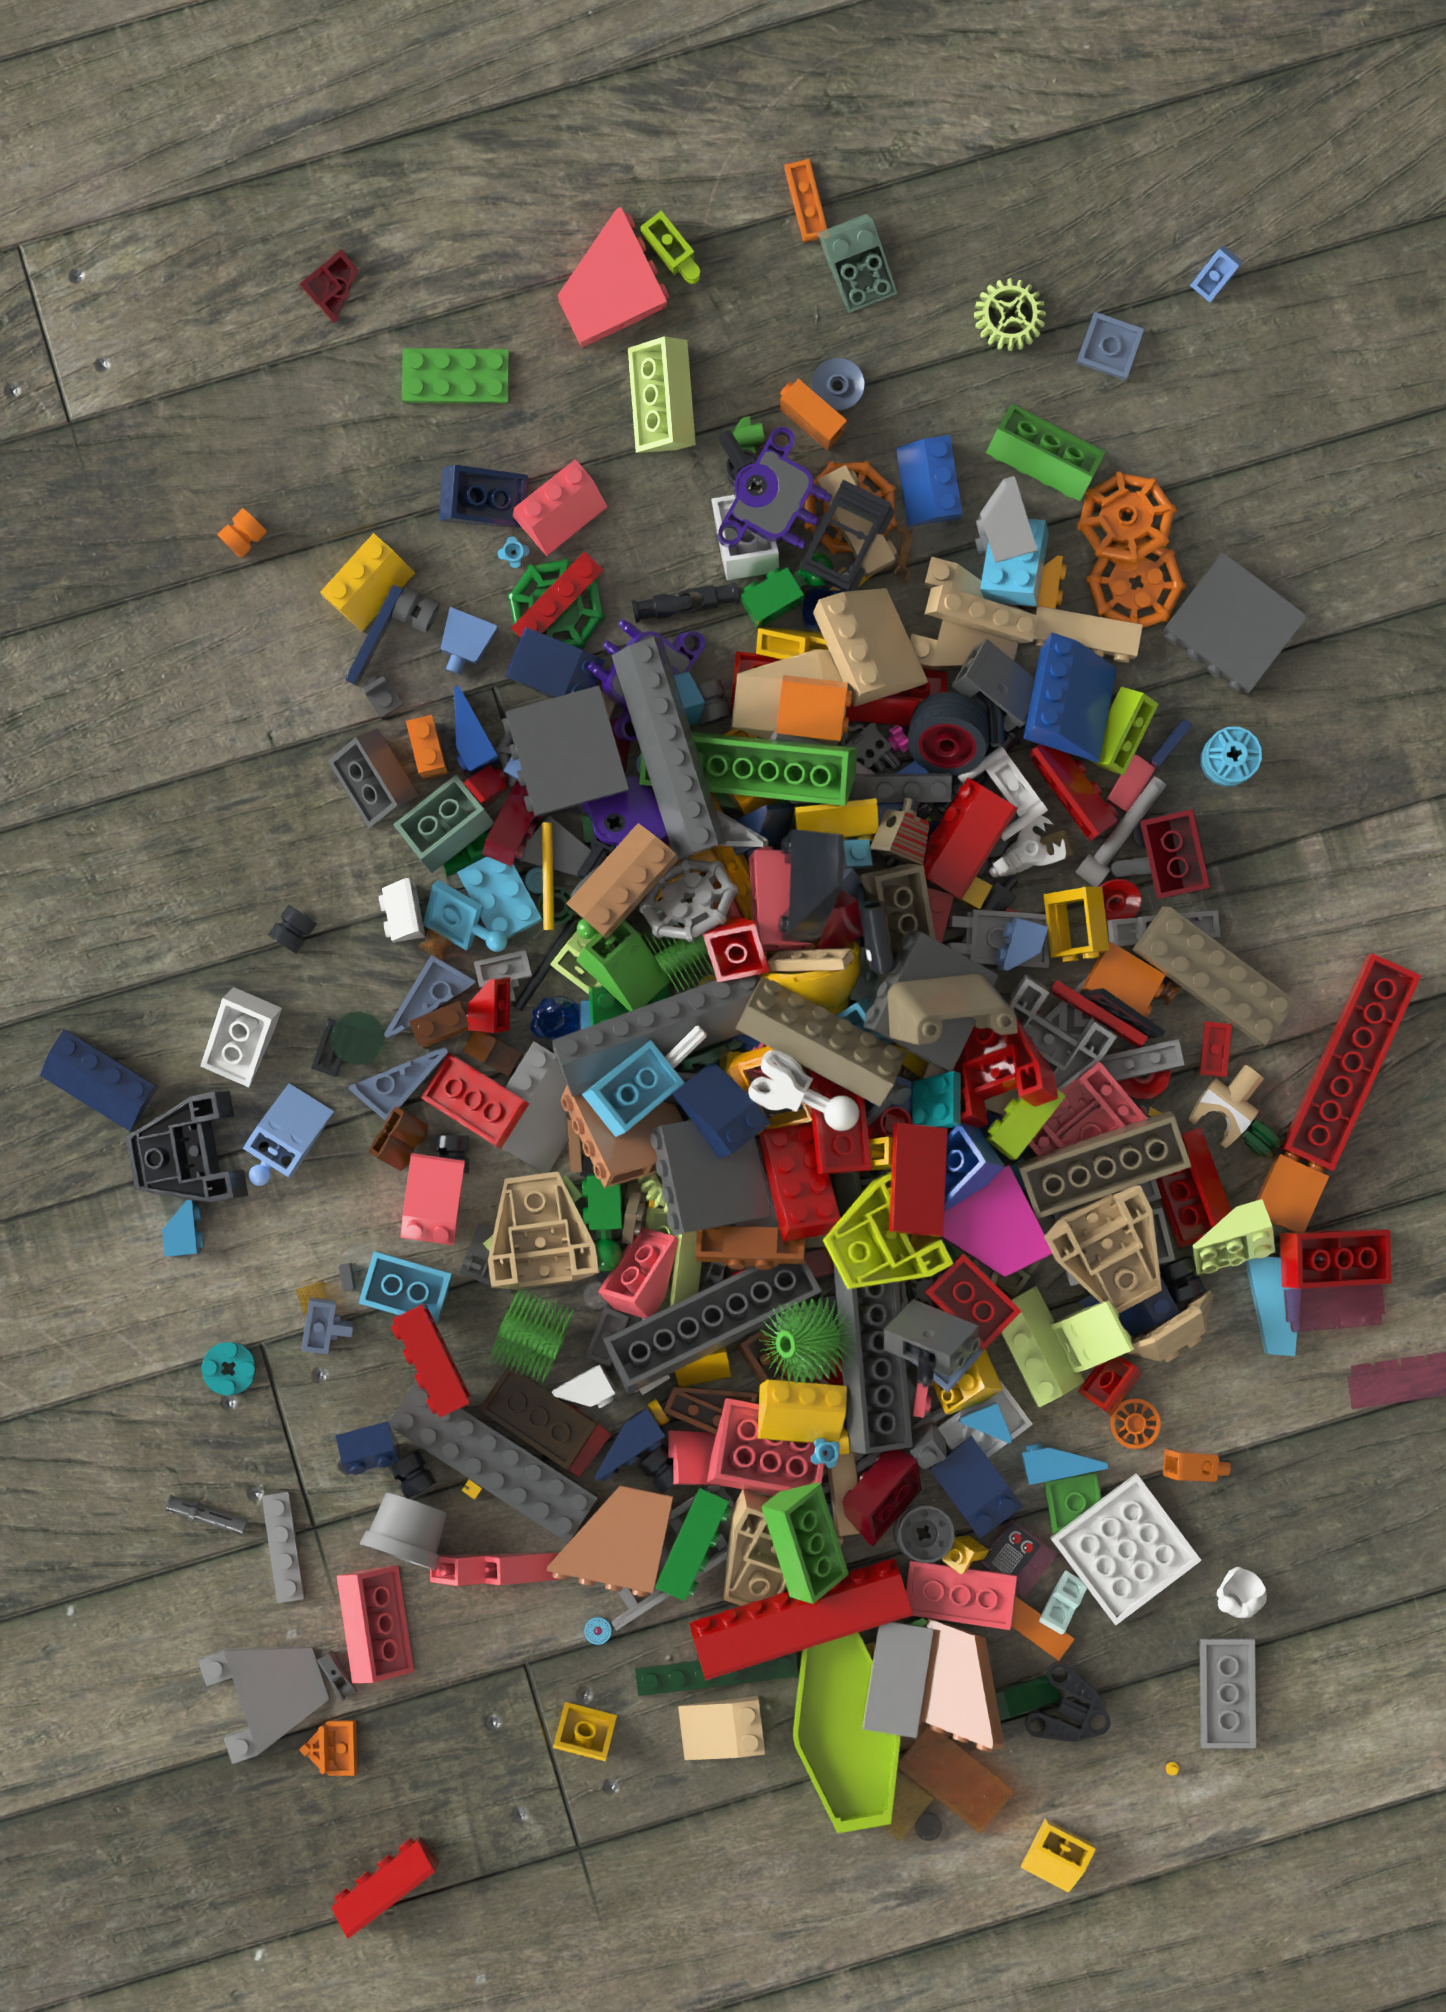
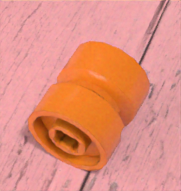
[217,508,267,559]

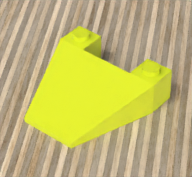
[823,1171,953,1289]

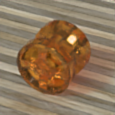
[419,929,452,960]

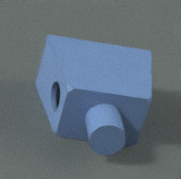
[441,607,499,675]

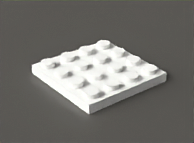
[1050,1473,1202,1625]

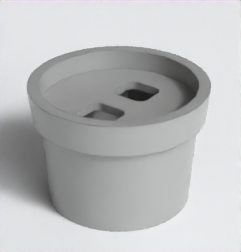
[359,1492,447,1570]

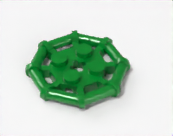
[507,558,606,649]

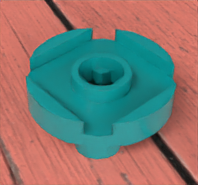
[201,1342,256,1396]

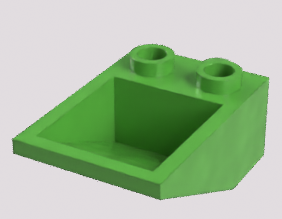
[576,919,670,1012]

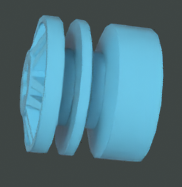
[1200,727,1262,787]

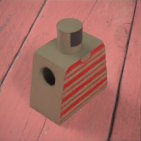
[870,798,929,865]

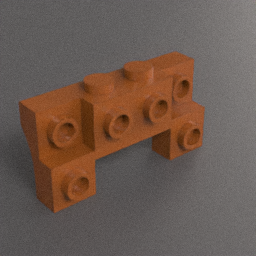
[695,1226,806,1270]

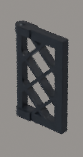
[1080,988,1165,1040]

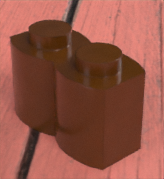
[369,1106,428,1171]

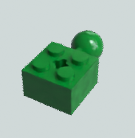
[741,552,834,630]
[582,1173,623,1272]

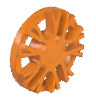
[1110,1398,1161,1449]

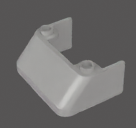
[975,476,1037,563]

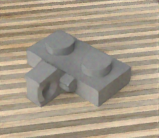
[474,950,532,1003]

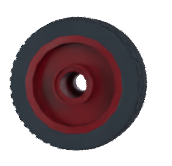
[908,692,989,776]

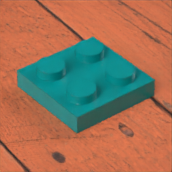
[912,1071,961,1128]

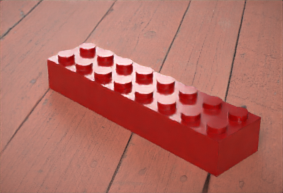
[1280,953,1421,1171]

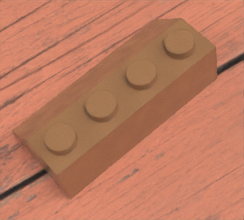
[566,823,678,940]

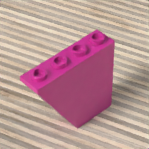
[941,1166,1052,1278]

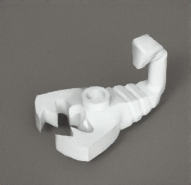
[990,815,1066,878]

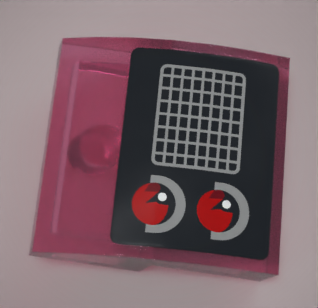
[979,1519,1058,1597]

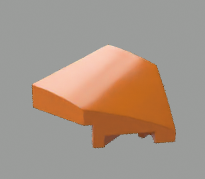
[299,1720,358,1776]

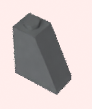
[516,816,591,879]

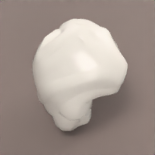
[1217,1567,1267,1618]

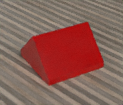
[703,916,770,982]
[1077,1356,1142,1416]

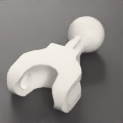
[749,1050,859,1131]

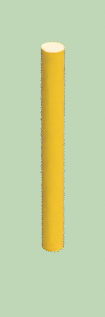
[542,822,554,930]

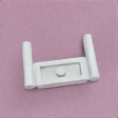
[958,746,1048,841]

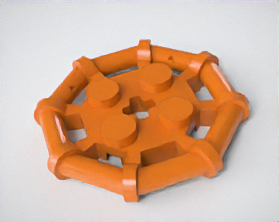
[804,460,898,555]
[1077,471,1177,564]
[1086,537,1186,628]

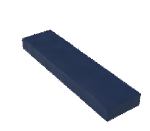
[345,585,403,686]

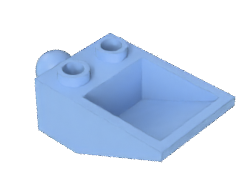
[243,1083,334,1186]

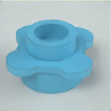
[498,537,529,568]
[811,1438,840,1468]

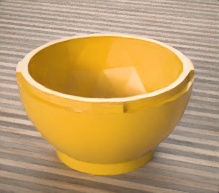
[759,941,861,1015]

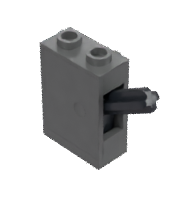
[952,639,1035,747]
[884,1299,980,1387]

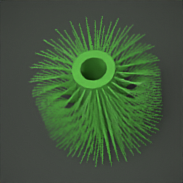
[643,923,717,994]
[490,1287,574,1382]
[760,1297,857,1385]

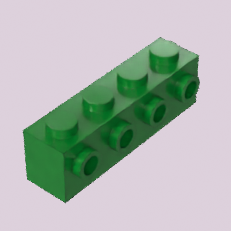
[655,1487,732,1601]

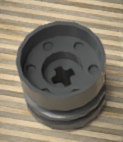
[893,1504,955,1563]

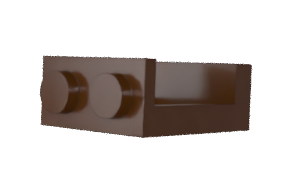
[409,1001,469,1049]

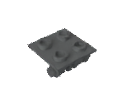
[460,1224,511,1293]

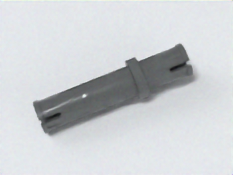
[165,1495,248,1536]

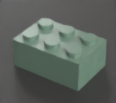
[393,775,494,873]

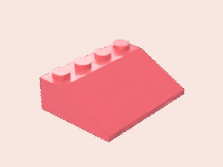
[707,1398,826,1496]

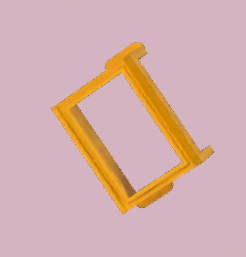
[728,1045,812,1136]

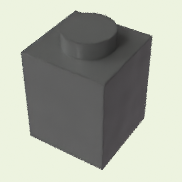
[909,1421,947,1470]

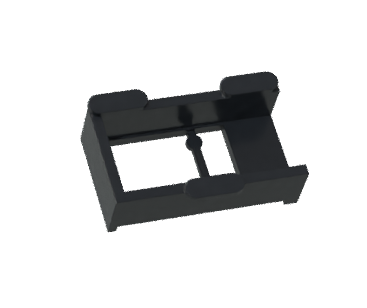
[800,479,895,592]

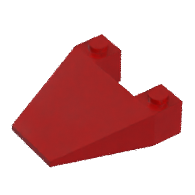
[949,1001,1059,1128]

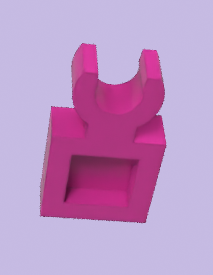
[887,724,909,755]

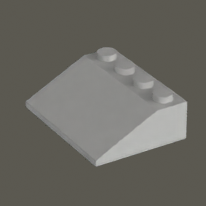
[502,1042,569,1173]

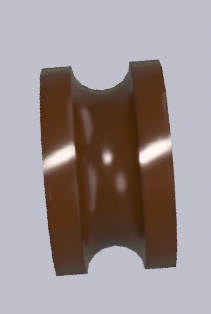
[1157,979,1181,1006]

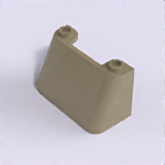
[888,974,1017,1045]

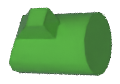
[732,416,765,454]

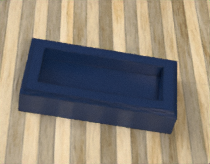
[1149,719,1192,769]

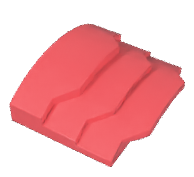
[1028,1061,1147,1156]

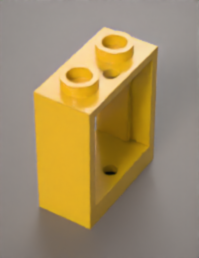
[1044,887,1109,962]

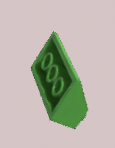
[986,404,1106,501]
[761,1483,849,1604]

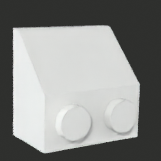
[552,1363,616,1408]

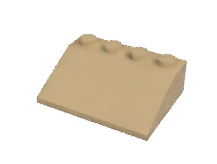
[813,588,928,707]

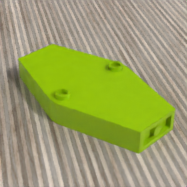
[793,1632,901,1834]

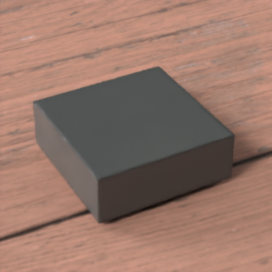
[339,1263,356,1291]

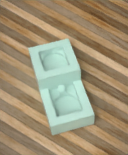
[1038,1570,1087,1635]

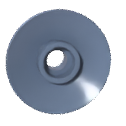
[811,358,864,411]

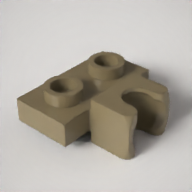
[622,1183,648,1245]

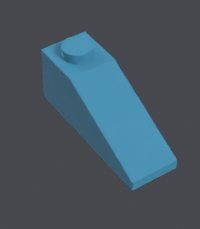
[1020,1442,1108,1485]

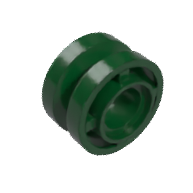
[538,887,575,926]
[1240,1119,1283,1160]

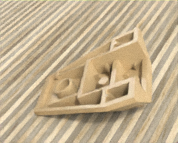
[732,649,846,746]
[488,1171,599,1290]
[1044,1185,1162,1314]
[1125,1290,1214,1363]

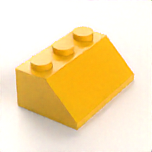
[320,533,416,632]
[794,798,879,841]
[758,1380,847,1443]

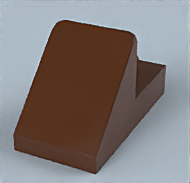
[463,1031,522,1077]

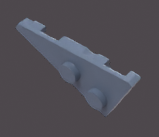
[384,955,476,1039]
[348,1048,449,1121]

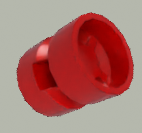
[868,1106,912,1139]

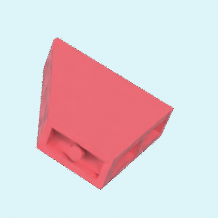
[558,207,670,348]
[749,846,845,951]

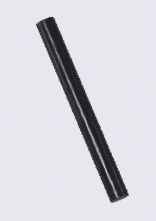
[513,917,579,1011]

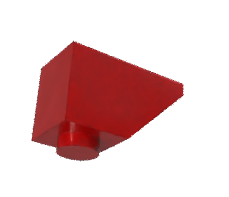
[464,765,508,809]
[467,977,510,1033]

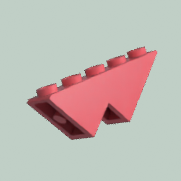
[430,1552,560,1586]

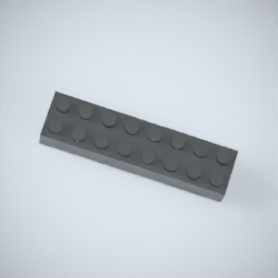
[389,1381,599,1543]

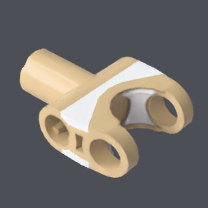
[1188,1065,1264,1148]

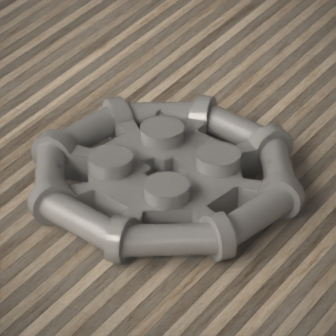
[639,857,738,942]

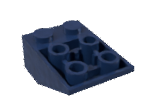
[594,1406,666,1481]

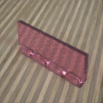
[1284,1284,1385,1332]
[1347,1352,1446,1409]

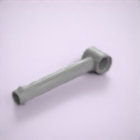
[1075,776,1167,887]

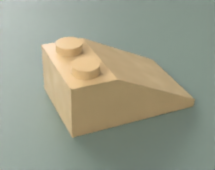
[678,1696,765,1760]

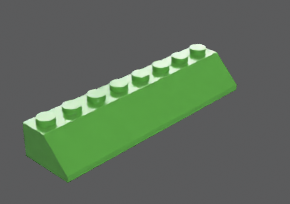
[640,732,857,806]

